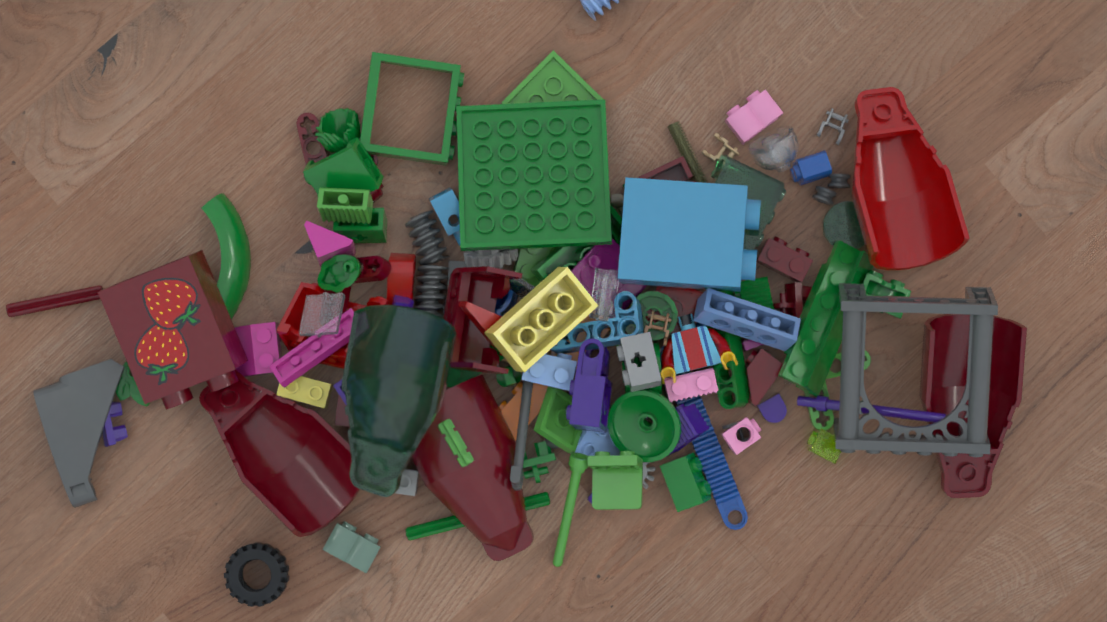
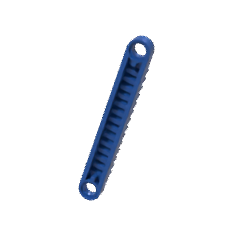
[660,346,748,530]

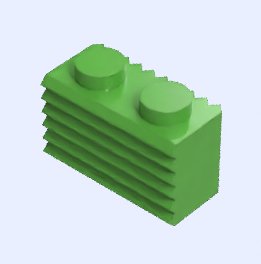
[317,187,373,224]

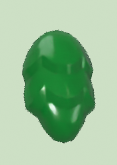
[317,254,361,293]

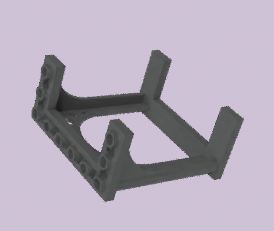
[833,283,998,457]

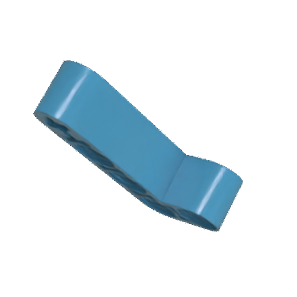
[550,291,644,354]

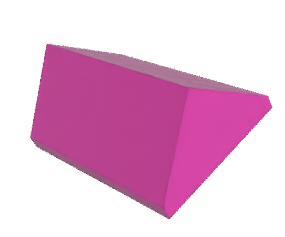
[304,221,356,267]

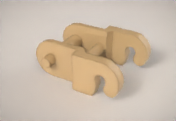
[702,133,739,168]

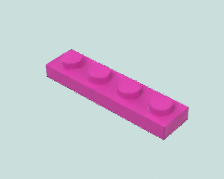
[269,308,366,388]

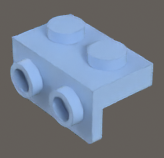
[521,353,577,391]

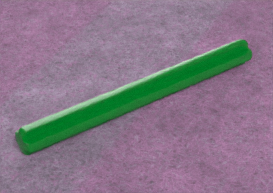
[405,492,550,541]

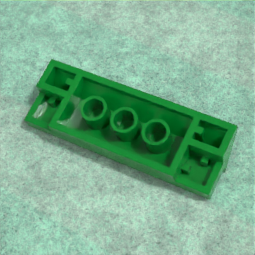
[778,240,874,397]

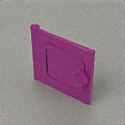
[571,239,648,319]

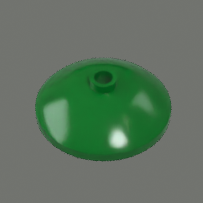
[608,389,681,462]

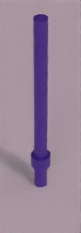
[797,396,947,423]

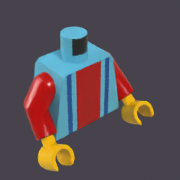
[661,314,738,384]

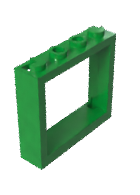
[360,52,464,166]

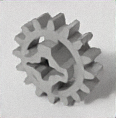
[463,249,518,269]

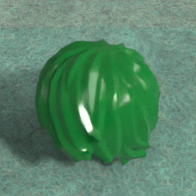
[315,108,360,153]

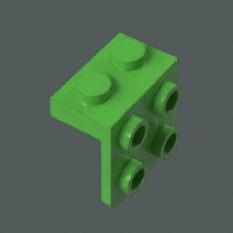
[587,451,643,510]

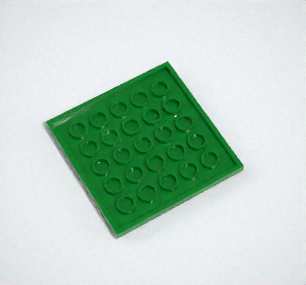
[456,99,612,251]

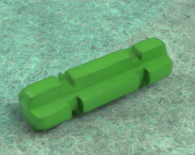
[438,419,474,467]

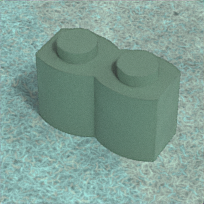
[322,521,381,573]

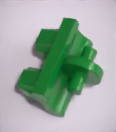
[523,441,556,484]

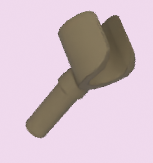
[611,194,624,218]

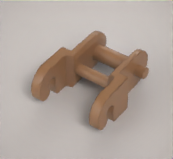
[644,310,671,346]

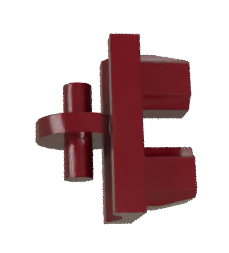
[773,282,812,318]

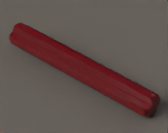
[6,285,103,317]

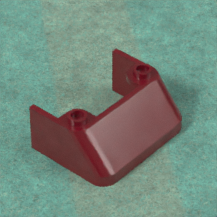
[438,266,523,374]

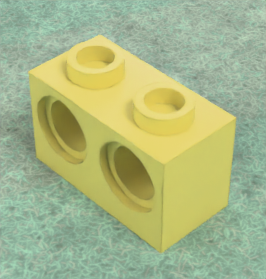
[276,376,333,409]

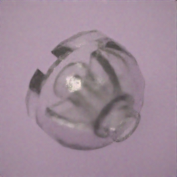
[748,126,799,172]

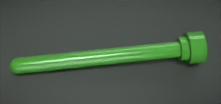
[553,453,588,567]

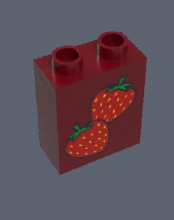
[98,250,248,410]

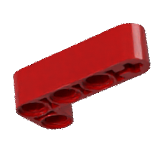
[385,252,416,339]

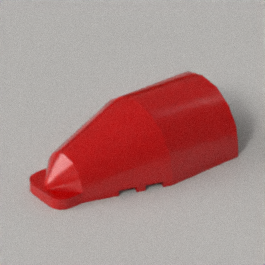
[852,87,970,271]

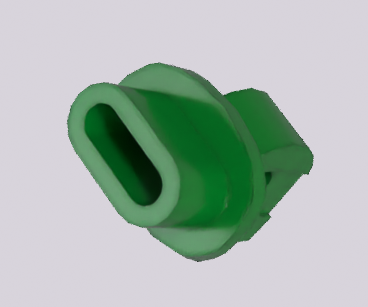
[496,365,522,387]

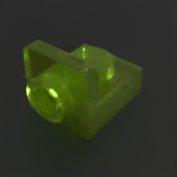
[807,428,841,464]

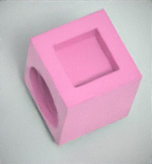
[721,417,762,455]

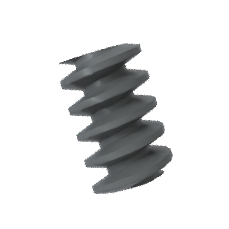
[405,210,450,265]
[413,265,449,317]

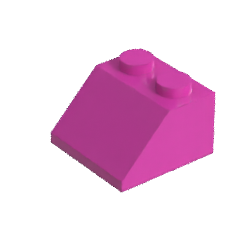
[235,322,282,377]

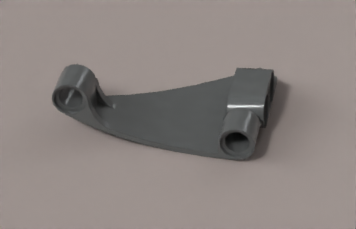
[33,359,125,508]

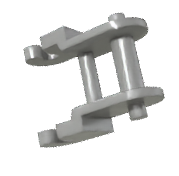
[816,108,849,145]

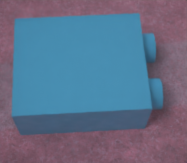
[618,177,761,292]

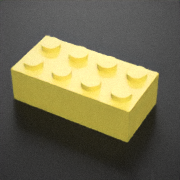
[484,267,598,372]

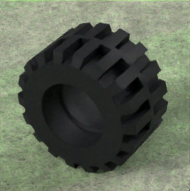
[224,543,290,607]

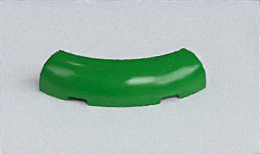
[201,193,251,320]

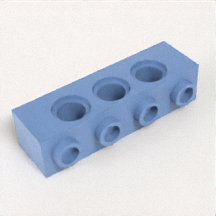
[693,288,801,351]

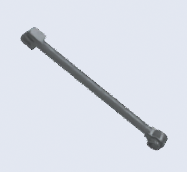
[510,381,533,491]

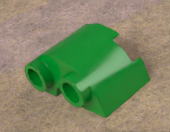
[862,270,911,319]

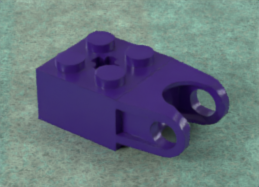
[566,338,613,433]

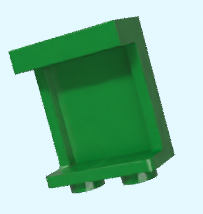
[303,137,384,196]

